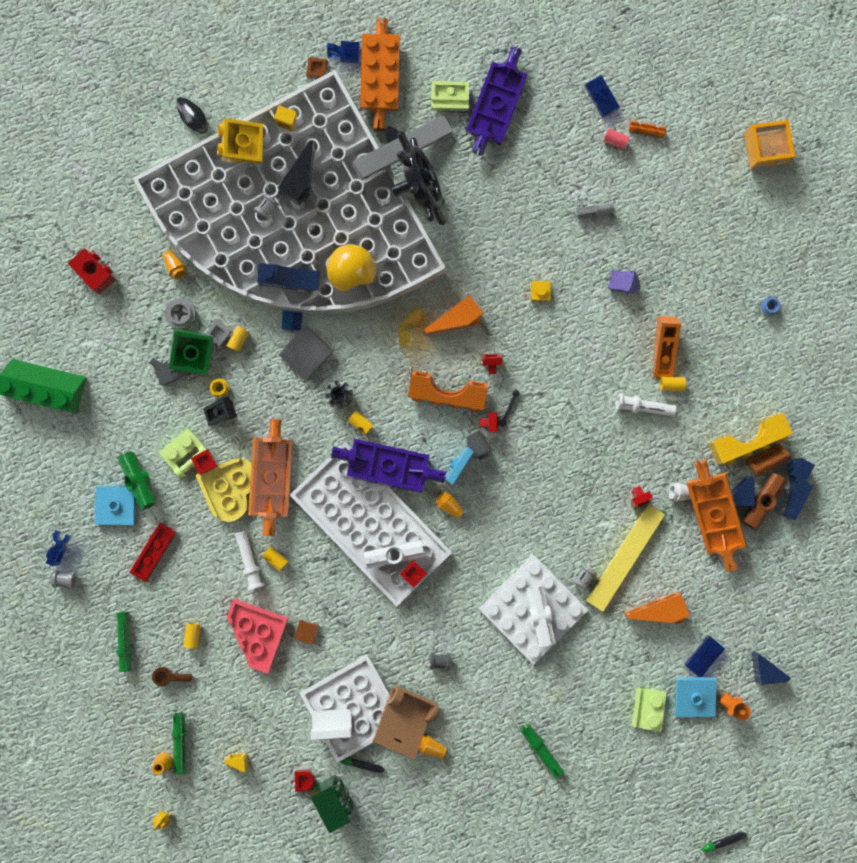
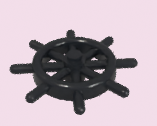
[391,131,446,225]

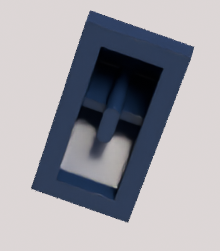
[731,476,755,506]
[751,651,791,685]

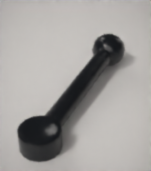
[499,390,520,427]

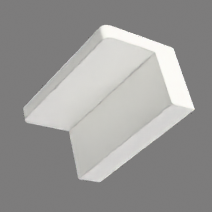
[311,709,352,740]

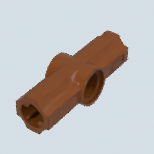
[742,472,787,530]

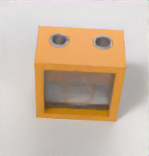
[744,120,795,169]

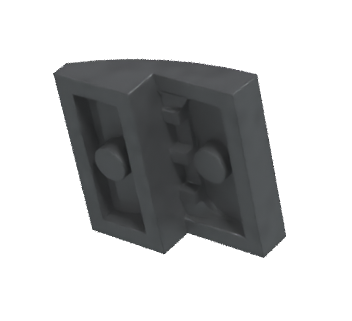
[279,325,334,381]

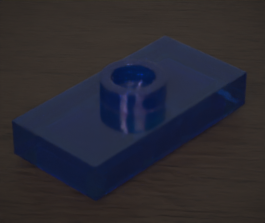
[584,75,620,118]

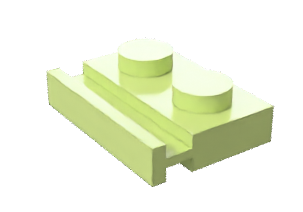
[431,81,469,111]
[632,687,666,732]

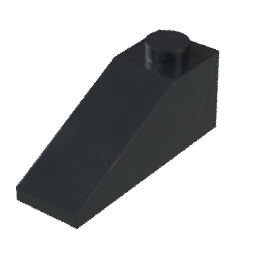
[278,140,315,206]

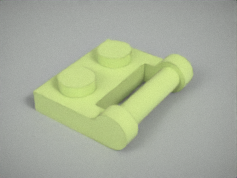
[159,428,207,479]

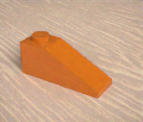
[424,295,484,336]
[653,316,681,378]
[624,592,690,624]

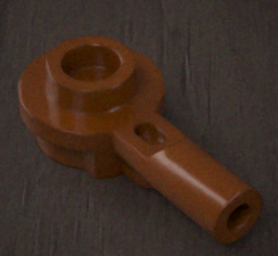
[152,667,192,687]

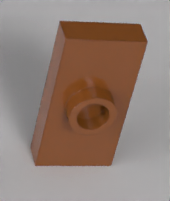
[746,444,791,477]

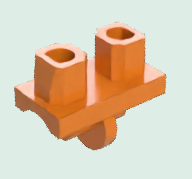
[719,692,751,721]

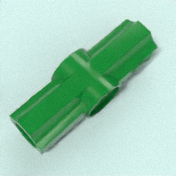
[118,451,157,510]

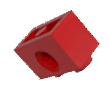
[67,248,116,295]

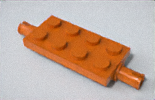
[360,18,400,132]
[248,419,293,536]
[687,459,747,572]

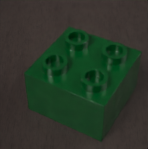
[310,775,355,834]

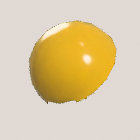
[326,244,377,293]

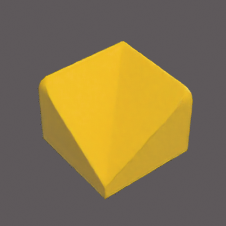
[274,105,297,132]
[225,753,249,773]

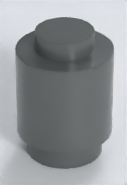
[466,431,492,461]

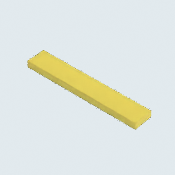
[586,504,665,612]

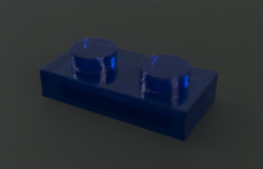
[684,635,725,677]

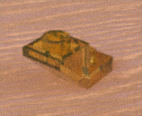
[398,306,424,348]

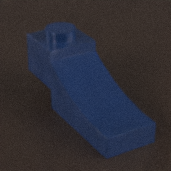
[257,263,320,291]
[782,458,815,520]

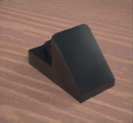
[203,396,237,426]

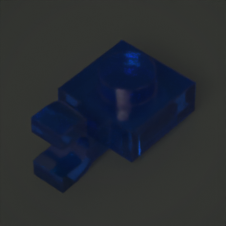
[327,41,359,63]
[45,530,72,566]

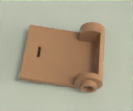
[372,685,440,760]

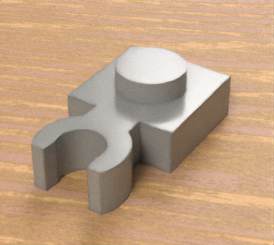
[205,320,233,355]

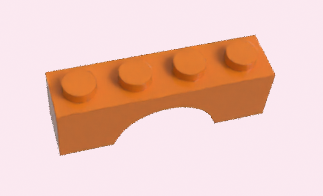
[408,371,488,412]

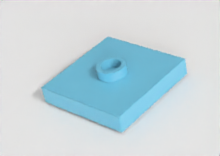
[445,448,474,485]
[95,486,136,525]
[675,677,717,717]

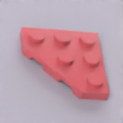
[227,598,289,674]

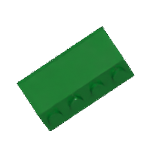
[0,359,87,414]

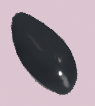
[176,97,208,134]

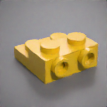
[217,118,263,164]

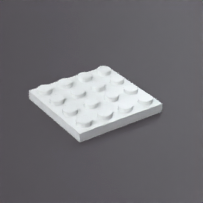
[479,555,588,665]
[299,654,390,763]

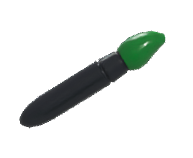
[339,757,385,773]
[701,832,747,852]

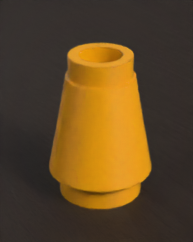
[162,250,187,280]
[435,491,464,519]
[418,735,447,759]
[152,752,174,774]

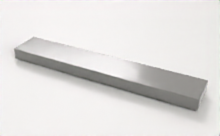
[351,116,453,180]

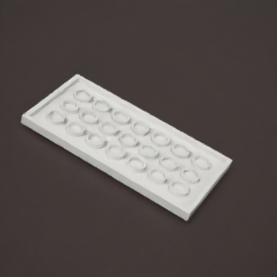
[290,442,452,607]

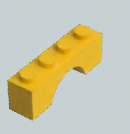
[708,413,793,466]

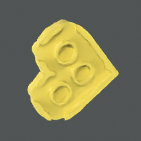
[196,458,252,522]

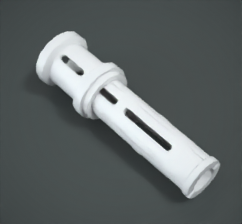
[616,393,676,417]
[234,531,265,591]

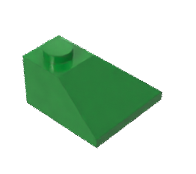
[169,328,214,375]

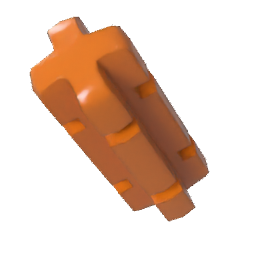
[629,120,666,138]

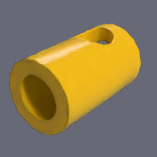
[226,326,250,353]
[660,377,686,392]
[347,411,374,436]
[262,546,288,572]
[183,623,201,649]

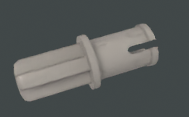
[576,201,615,219]

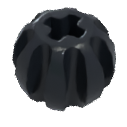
[325,380,353,409]

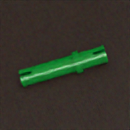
[116,611,132,672]
[171,712,187,775]
[520,723,564,779]

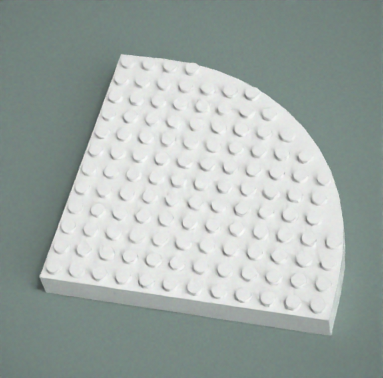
[133,70,446,314]

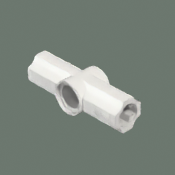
[364,540,425,569]
[526,585,556,647]

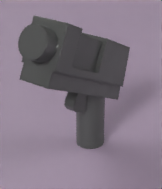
[149,358,191,386]

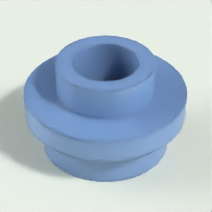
[761,297,781,316]

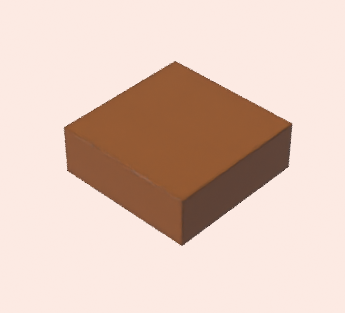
[306,57,328,79]
[294,620,318,644]

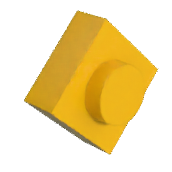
[531,281,551,301]

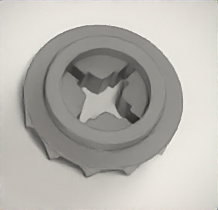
[165,298,196,329]

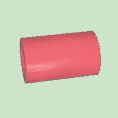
[603,128,629,150]

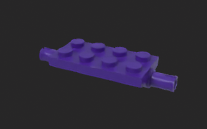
[466,46,527,156]
[330,438,447,493]

